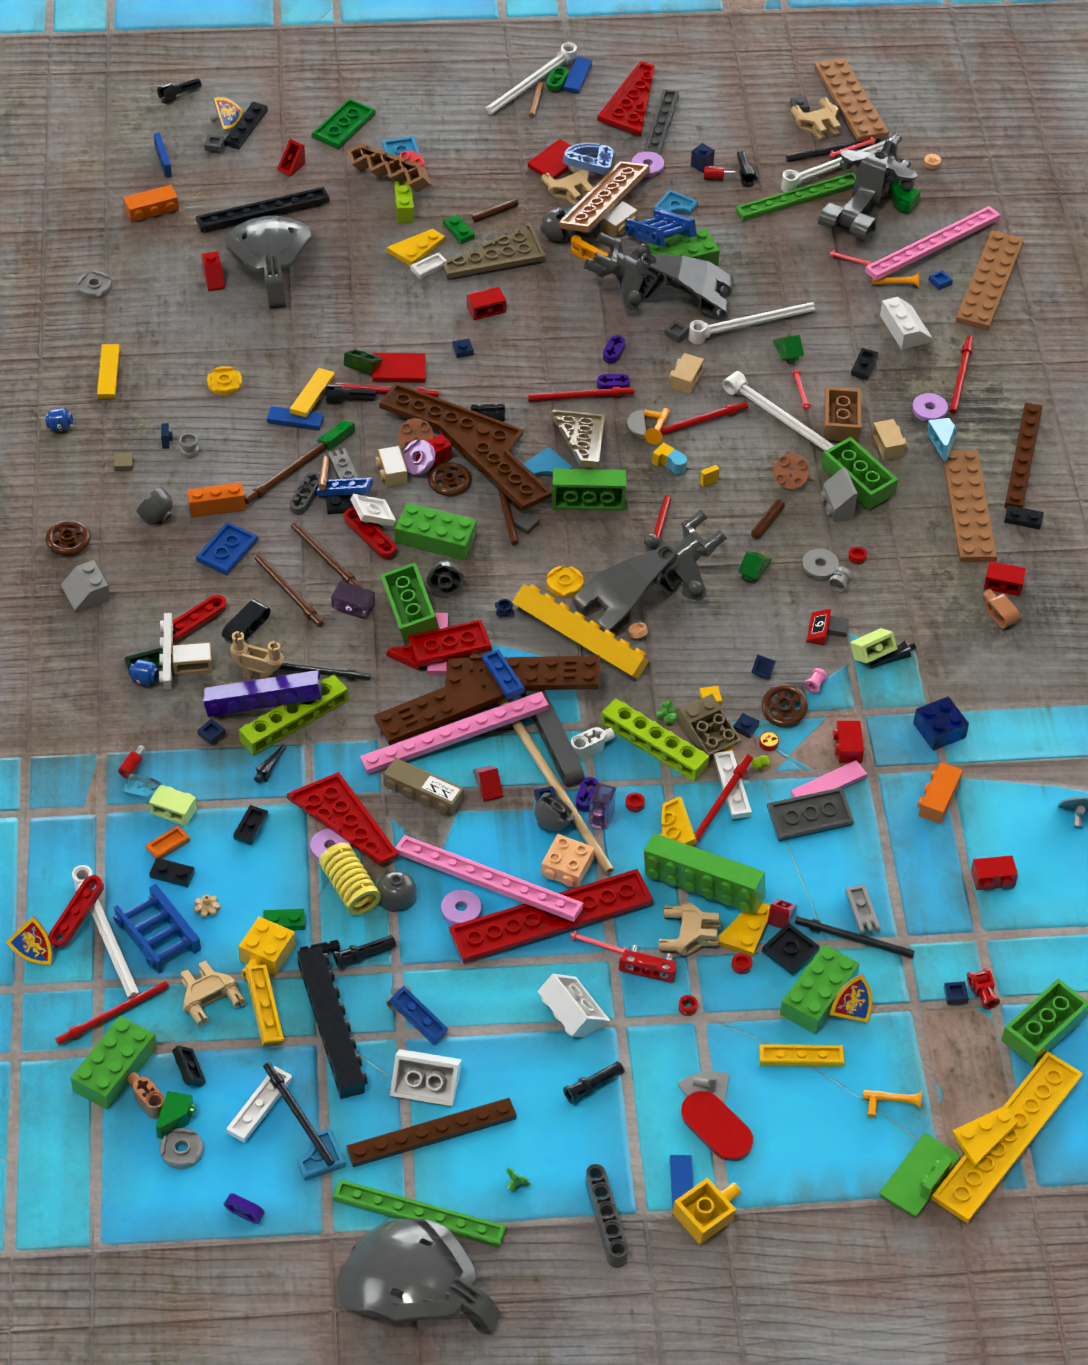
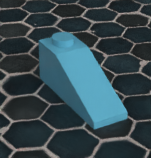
[928,418,956,461]

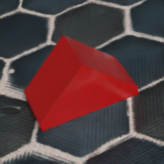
[277,139,305,176]
[473,765,503,802]
[767,899,797,929]

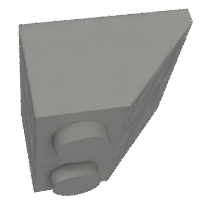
[820,468,857,522]
[61,560,110,613]

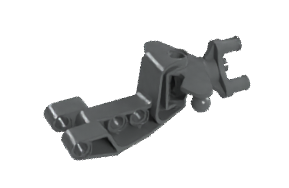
[818,133,917,240]
[583,232,734,320]
[573,509,727,635]

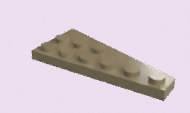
[443,222,545,279]
[552,410,605,469]

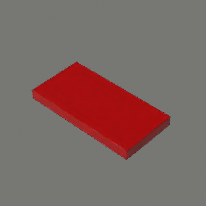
[408,620,492,667]

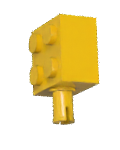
[238,916,296,979]
[672,1178,741,1245]

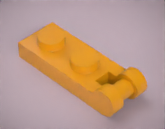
[571,235,608,261]

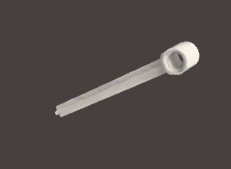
[486,42,577,115]
[781,141,885,192]
[688,302,815,345]
[722,371,835,451]
[72,865,140,999]

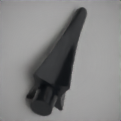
[869,640,916,668]
[254,745,286,783]

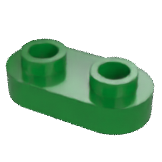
[547,66,568,92]

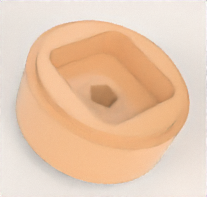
[924,154,941,169]
[628,622,648,639]

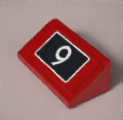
[806,609,831,645]

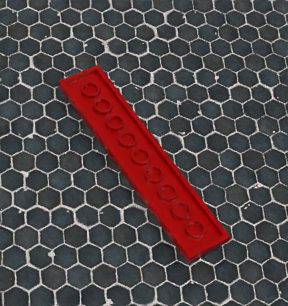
[449,869,653,963]

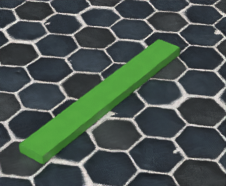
[735,172,856,221]
[333,1179,506,1248]

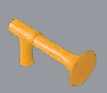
[872,271,919,289]
[644,408,670,444]
[863,1089,923,1118]

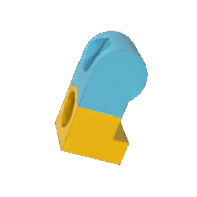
[652,442,687,475]

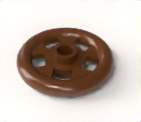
[428,462,471,496]
[45,520,90,555]
[762,684,808,727]

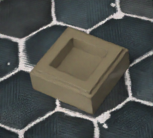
[114,453,133,471]

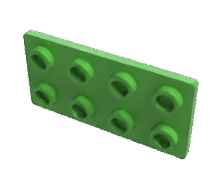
[879,1133,960,1217]

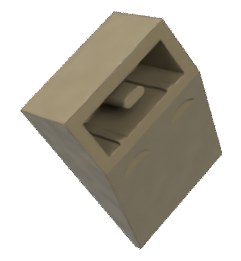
[675,694,741,756]

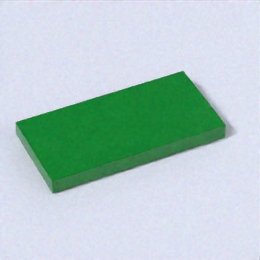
[311,98,376,150]

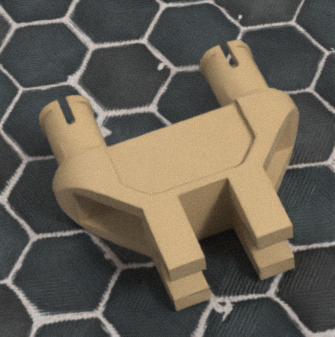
[790,97,841,141]
[541,166,593,206]
[230,631,284,679]
[659,903,721,955]
[180,960,246,1027]

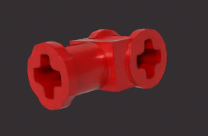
[967,968,1000,1010]

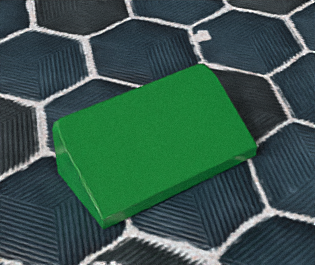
[317,421,355,450]

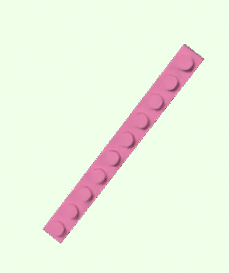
[865,206,1001,281]
[360,691,549,775]
[395,835,583,922]

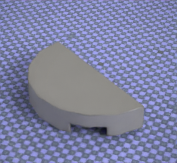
[627,410,646,439]

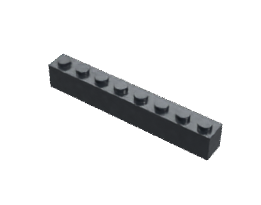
[297,946,368,1099]

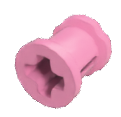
[804,668,828,693]

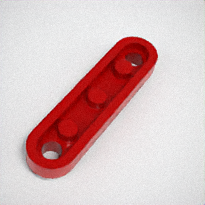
[344,508,396,559]
[162,595,227,642]
[48,875,104,948]

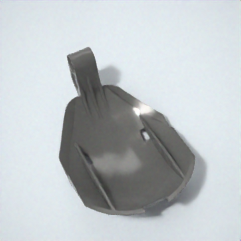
[225,215,311,307]
[338,1219,501,1335]

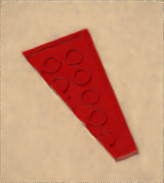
[597,61,655,136]
[287,772,399,866]

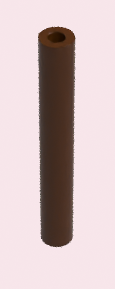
[472,199,519,222]

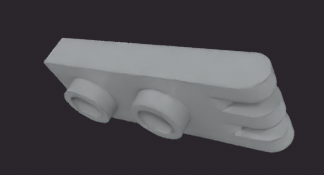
[327,448,359,479]
[845,884,880,935]

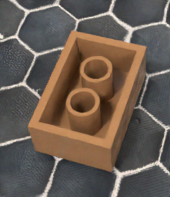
[823,387,861,442]

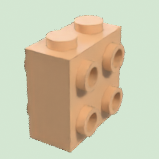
[541,834,594,888]

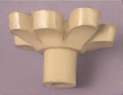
[194,894,221,918]

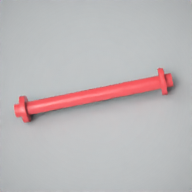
[829,137,876,159]
[830,250,872,266]
[792,370,811,410]
[570,931,627,956]

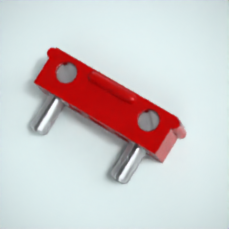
[618,945,677,983]

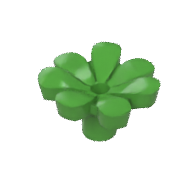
[656,700,677,725]
[506,1167,531,1191]

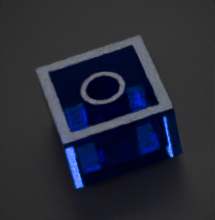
[913,696,969,751]

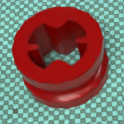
[679,995,698,1016]

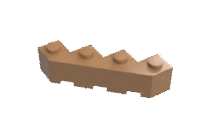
[348,143,431,192]

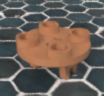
[398,418,434,450]
[773,454,809,489]

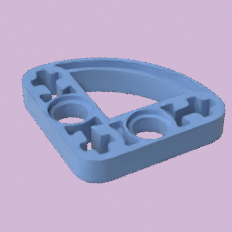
[563,143,613,175]

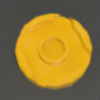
[207,366,242,396]
[546,566,584,598]

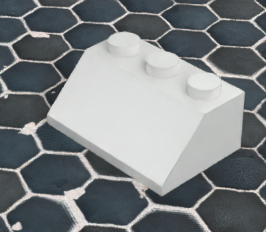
[880,297,933,350]
[538,974,610,1037]
[390,1049,462,1106]

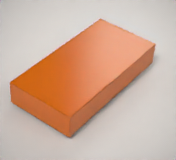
[145,825,190,860]

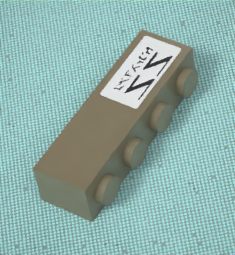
[383,757,464,816]

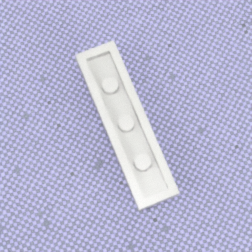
[159,613,173,690]
[713,750,752,819]
[226,1066,293,1143]

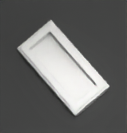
[411,252,447,279]

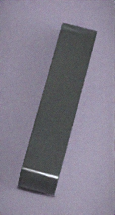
[585,1164,628,1268]

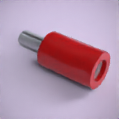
[704,166,735,180]
[118,745,145,779]

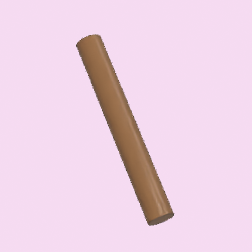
[529,82,544,118]
[318,455,330,490]

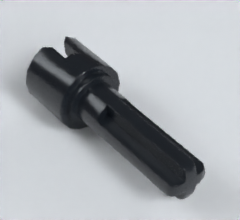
[157,78,202,102]
[737,150,758,187]
[325,384,375,402]

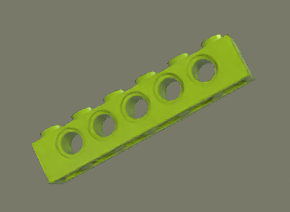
[239,675,348,756]
[601,698,709,782]

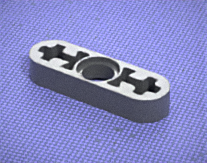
[290,472,320,515]

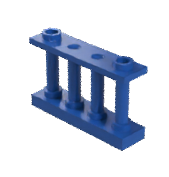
[625,209,697,247]
[113,884,201,974]

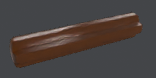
[751,499,785,539]

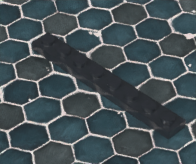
[196,187,329,232]

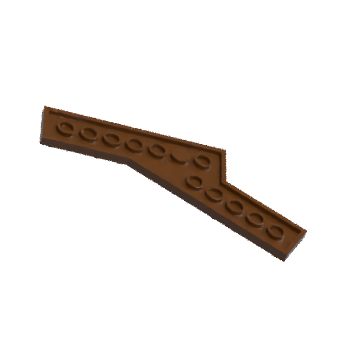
[379,382,552,511]
[374,655,601,746]

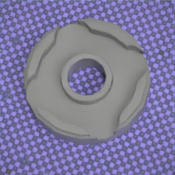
[77,271,112,299]
[802,549,839,580]
[160,1128,203,1169]

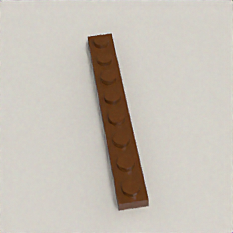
[1004,402,1042,508]
[346,1098,516,1168]

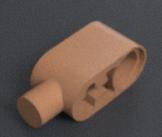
[983,589,1021,629]
[127,1072,165,1119]

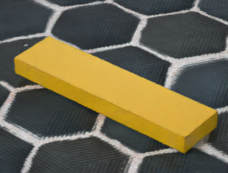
[97,344,120,399]
[290,368,335,418]
[245,964,284,1046]
[759,1044,844,1067]

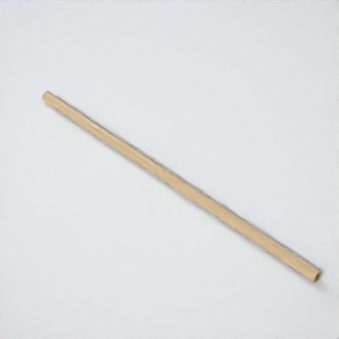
[469,654,614,875]

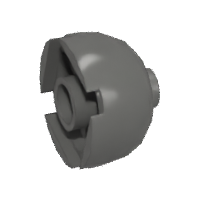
[540,207,569,242]
[137,487,173,523]
[427,560,465,598]
[534,793,574,831]
[377,871,417,912]

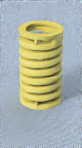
[319,843,381,916]

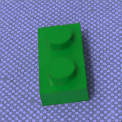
[443,214,475,244]
[263,909,305,931]

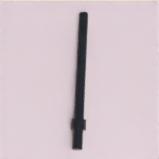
[786,139,881,161]
[278,662,371,680]
[794,916,915,958]
[263,1062,335,1166]

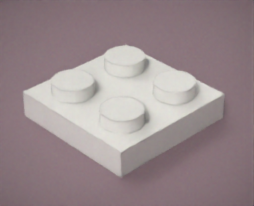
[350,494,396,526]

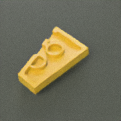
[386,229,445,266]
[718,903,770,957]

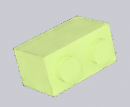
[850,628,897,663]
[149,785,197,826]

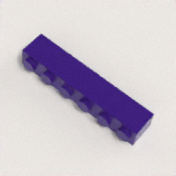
[203,670,323,717]

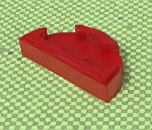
[386,645,421,671]

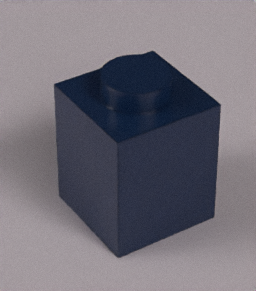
[690,143,715,173]

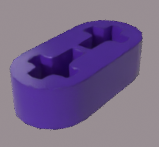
[603,335,625,364]
[597,374,630,390]
[576,777,599,812]
[224,1193,265,1224]

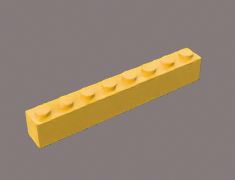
[512,584,650,680]

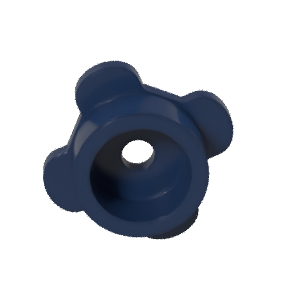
[495,599,514,617]

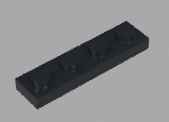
[224,102,268,150]

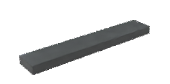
[644,89,679,155]

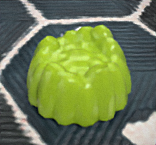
[751,755,770,770]

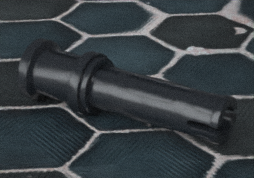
[333,935,396,969]
[563,1061,624,1104]

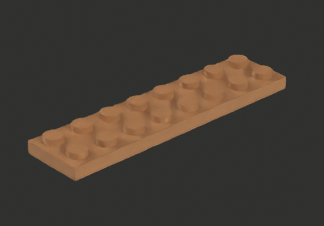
[814,58,889,142]
[558,161,650,233]
[955,230,1024,331]
[942,450,997,562]

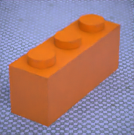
[123,185,179,222]
[187,482,246,518]
[917,762,963,824]

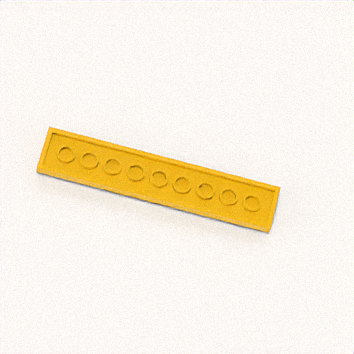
[931,1051,1083,1224]

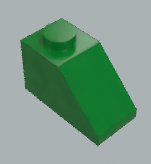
[888,180,921,215]
[773,335,804,362]
[738,551,772,581]
[156,1091,196,1139]

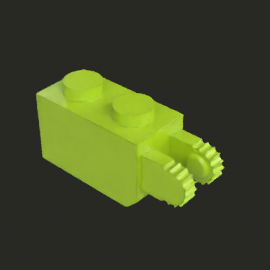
[394,181,414,223]

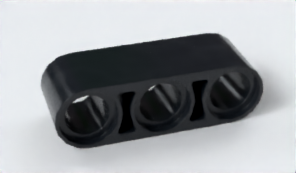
[222,599,271,643]

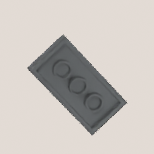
[767,787,854,841]

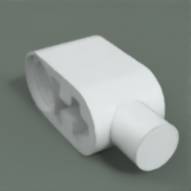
[571,727,615,761]

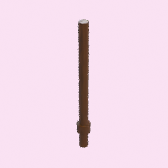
[245,442,327,504]
[497,487,518,546]
[291,522,363,592]
[255,554,324,628]

